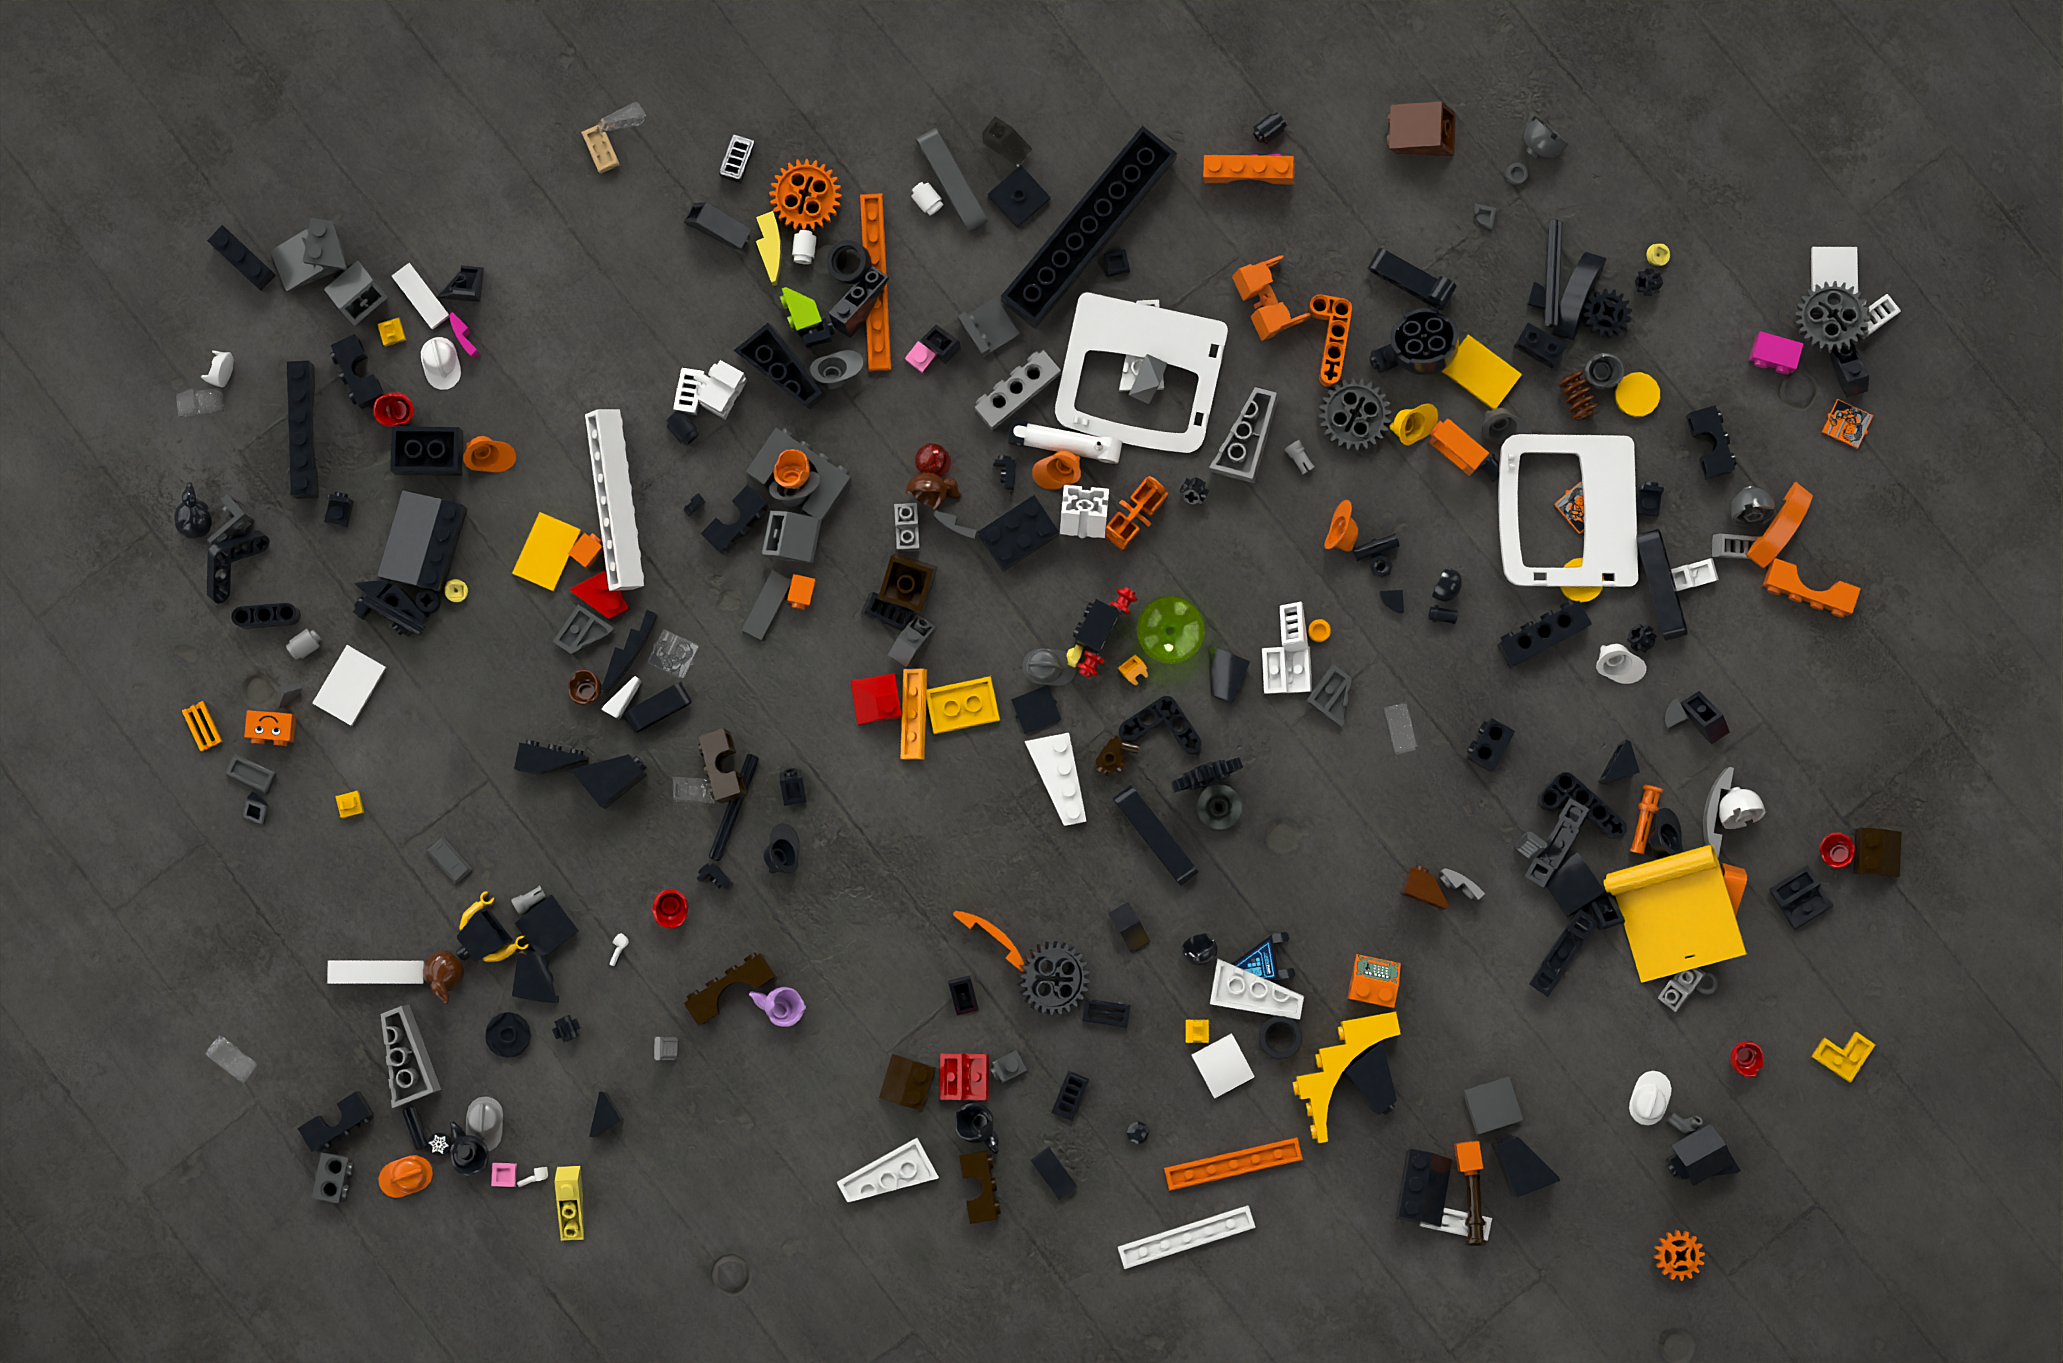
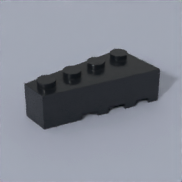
[733,323,827,409]

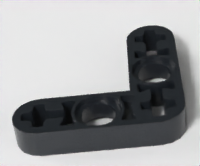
[207,530,270,604]
[1119,696,1202,754]

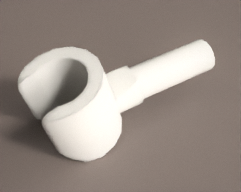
[610,933,629,966]
[517,1167,548,1187]

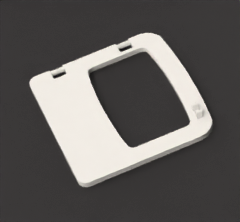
[1055,293,1228,453]
[1498,434,1638,587]

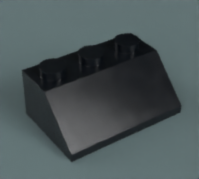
[1395,1149,1452,1227]

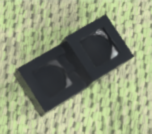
[1031,1147,1077,1200]

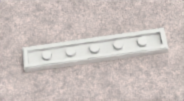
[1118,1205,1255,1269]

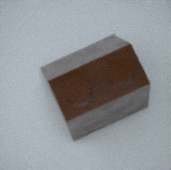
[1387,101,1456,156]

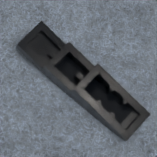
[601,610,657,693]

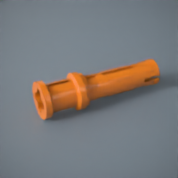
[1630,785,1664,855]

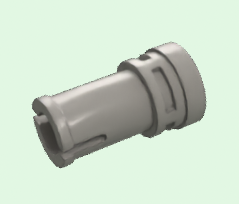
[1284,440,1315,475]
[511,886,547,915]

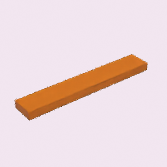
[1164,1137,1303,1191]

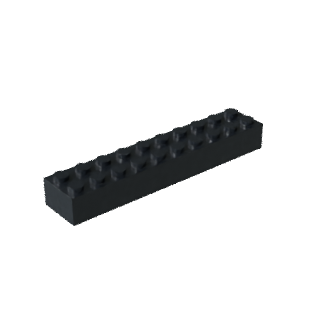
[1001,126,1177,329]

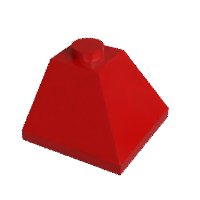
[851,673,902,725]

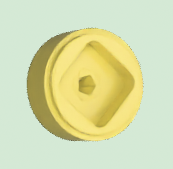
[1647,244,1670,266]
[444,579,468,602]
[1067,644,1084,668]

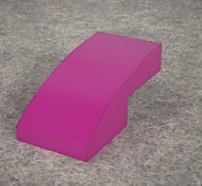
[449,312,480,360]

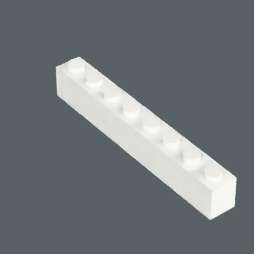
[585,409,644,591]

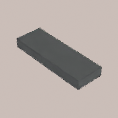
[742,570,792,641]

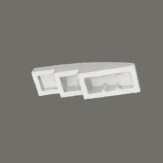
[327,961,424,984]

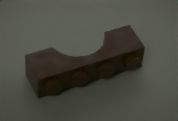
[684,952,777,1026]

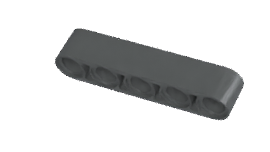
[916,128,988,232]

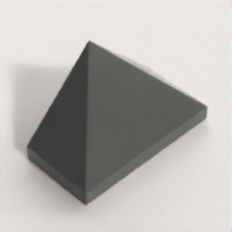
[1129,354,1167,404]

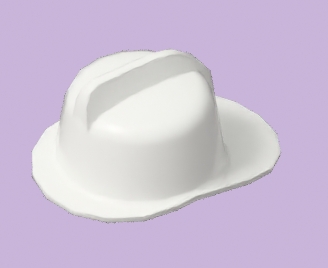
[421,337,461,390]
[1596,644,1646,684]
[1629,1071,1672,1125]

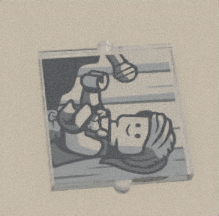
[648,629,699,679]

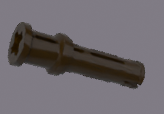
[1465,1175,1486,1246]

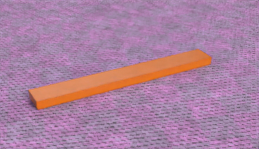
[860,194,891,372]

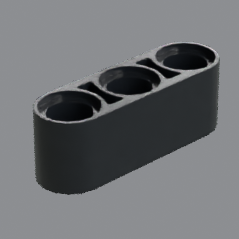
[231,603,301,629]
[624,682,692,733]

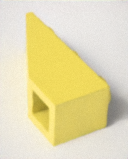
[555,1166,584,1241]

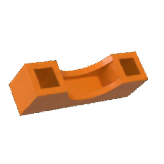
[1203,155,1295,184]
[1762,558,1861,618]

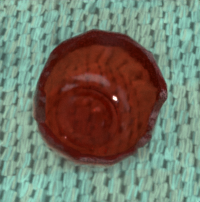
[915,443,951,477]

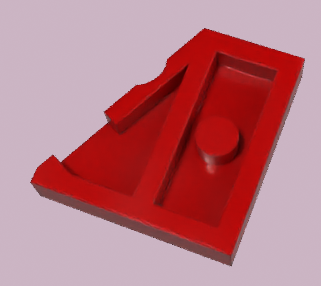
[570,570,629,620]

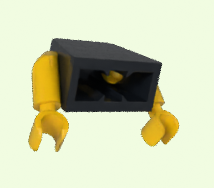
[456,892,529,962]

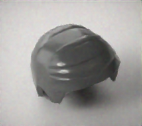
[1585,353,1625,389]

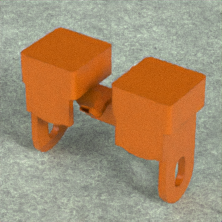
[1232,255,1311,341]
[1105,476,1168,551]

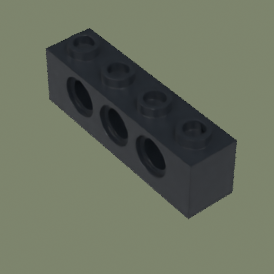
[1497,600,1592,668]

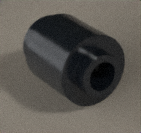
[1253,112,1287,144]
[666,412,699,446]

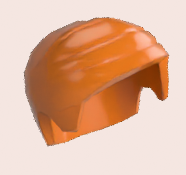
[773,449,810,489]

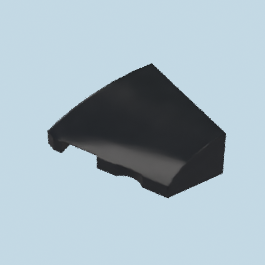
[1209,646,1250,704]
[512,949,559,1003]

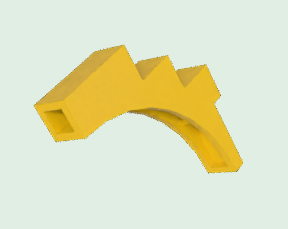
[1292,1012,1400,1143]

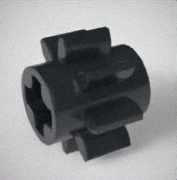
[1635,268,1663,296]
[1179,477,1209,505]
[1627,623,1657,653]
[552,1015,581,1043]

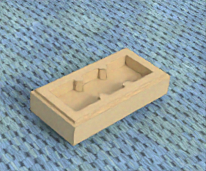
[582,123,620,173]

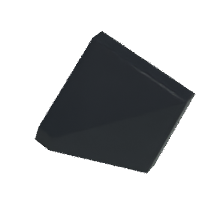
[242,792,268,825]

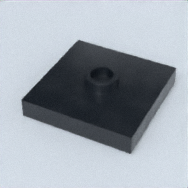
[988,165,1051,228]

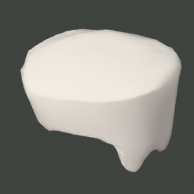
[201,351,234,387]

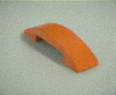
[1746,482,1813,568]
[953,911,1024,972]

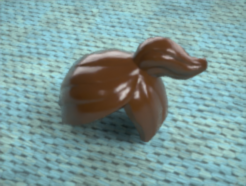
[906,472,961,510]
[423,950,464,1004]

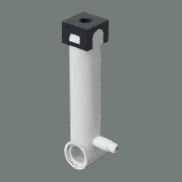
[1008,419,1122,464]

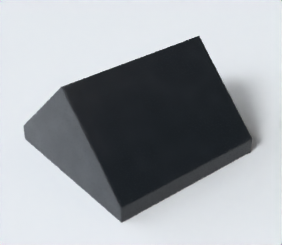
[1598,739,1640,784]
[1670,1123,1733,1186]

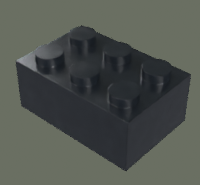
[390,426,463,476]
[978,495,1059,572]

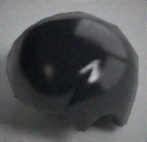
[1432,567,1462,602]
[1181,933,1218,965]

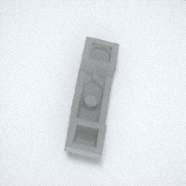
[1703,767,1734,857]

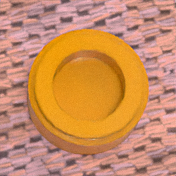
[1308,619,1331,642]

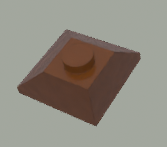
[1400,865,1449,910]

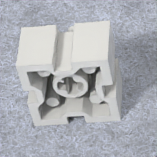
[694,360,747,419]
[1060,485,1109,538]

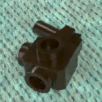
[1095,735,1140,776]

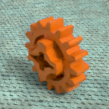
[1653,1230,1705,1281]

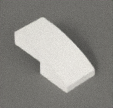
[1671,558,1719,592]

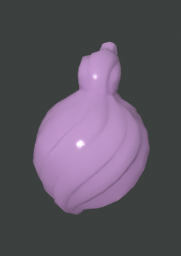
[749,987,806,1027]

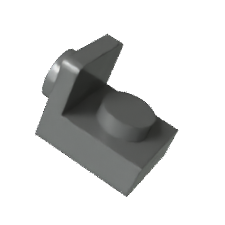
[990,1050,1027,1083]

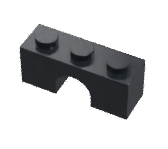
[207,225,276,291]
[330,334,385,409]
[1686,405,1737,480]
[700,485,768,554]
[297,1091,374,1153]

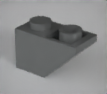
[888,614,935,667]

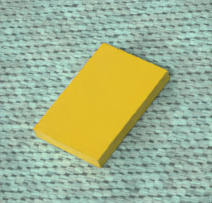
[1442,334,1522,410]
[512,512,582,592]
[926,676,1000,735]

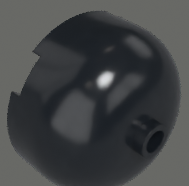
[1390,308,1459,375]

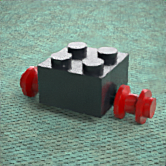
[1073,587,1138,679]

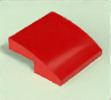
[940,1054,989,1100]

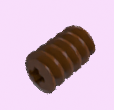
[1559,370,1599,421]

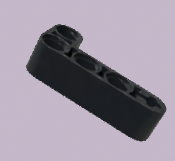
[1368,248,1457,311]
[1538,772,1627,839]

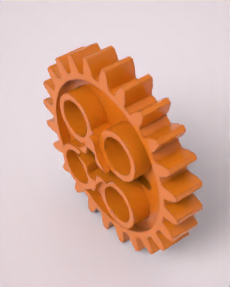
[769,159,842,231]

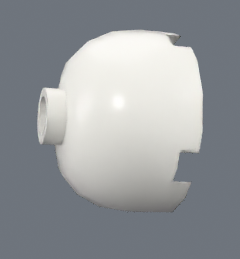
[1718,787,1766,829]

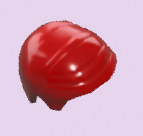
[373,392,414,427]
[652,889,688,929]

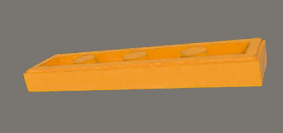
[901,669,927,760]

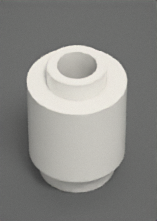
[911,182,944,216]
[792,230,816,264]

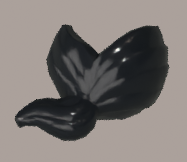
[174,482,212,539]
[955,1103,999,1154]
[450,1121,489,1176]

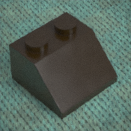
[878,553,938,612]
[1853,827,1902,877]
[879,1054,936,1112]

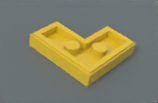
[1811,1032,1875,1083]

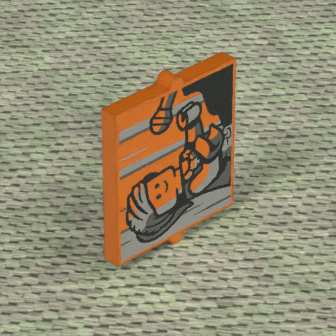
[1822,399,1873,449]
[1553,481,1584,534]

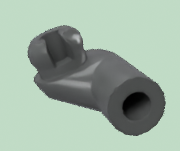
[1667,1112,1703,1134]

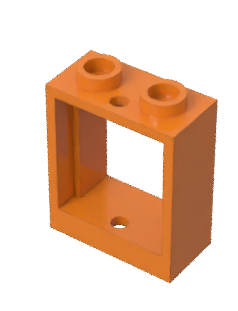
[1429,418,1489,477]

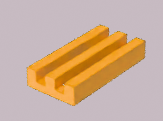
[182,701,222,752]

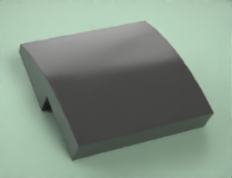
[1463,1076,1523,1135]

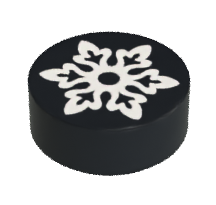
[427,1133,451,1156]

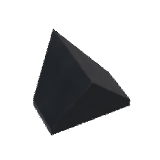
[436,265,484,302]

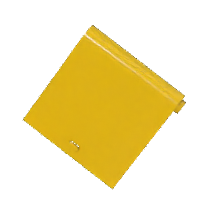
[1604,844,1747,983]

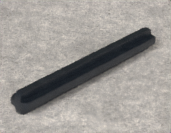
[1545,219,1563,328]
[709,754,759,861]

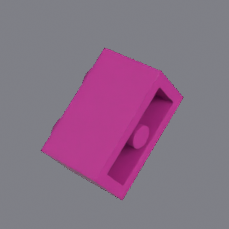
[1749,331,1803,375]

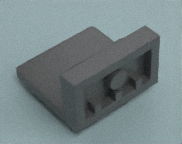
[958,297,1019,358]
[207,494,254,545]

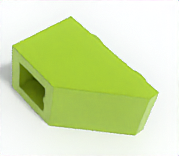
[780,287,823,334]

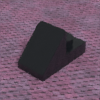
[353,580,392,620]

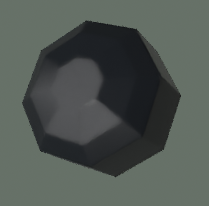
[1370,555,1393,578]
[1126,1121,1149,1144]

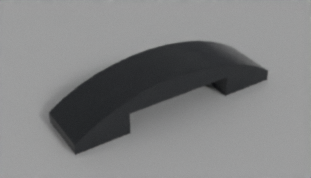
[1552,252,1607,340]
[1524,798,1590,888]
[1529,909,1598,997]

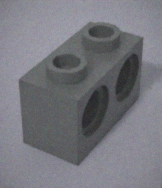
[312,1152,354,1203]

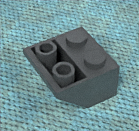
[324,260,388,326]
[762,511,822,563]

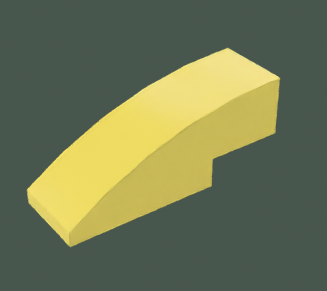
[756,211,782,287]

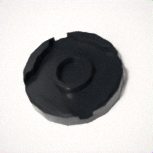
[485,1012,531,1058]

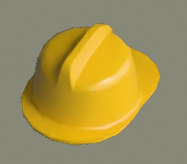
[1389,403,1438,446]

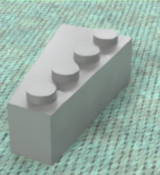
[1209,387,1278,483]
[381,1005,441,1108]

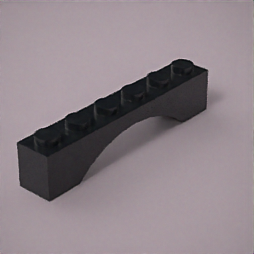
[287,360,319,499]

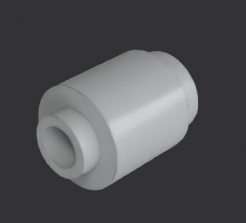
[286,628,321,660]

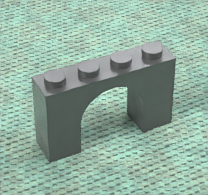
[746,428,852,524]

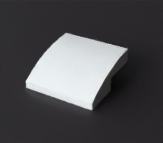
[1262,646,1312,694]
[1192,1033,1254,1099]

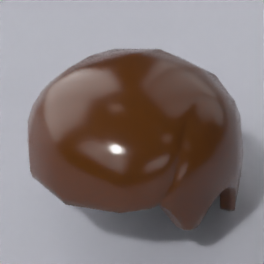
[568,669,602,706]

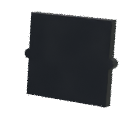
[1011,685,1062,734]

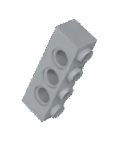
[975,350,1061,431]

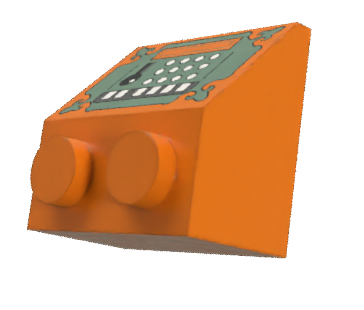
[1347,954,1401,1008]

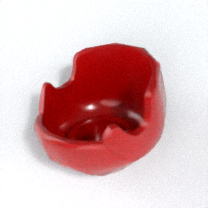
[1820,833,1856,869]
[1730,1041,1764,1077]

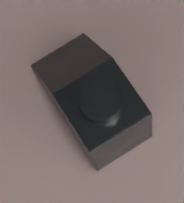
[1681,691,1730,745]

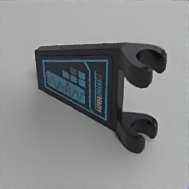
[1232,932,1295,981]

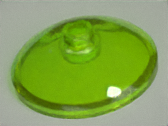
[1137,596,1205,664]

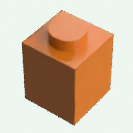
[568,532,604,570]
[787,574,817,610]
[1454,1141,1483,1175]

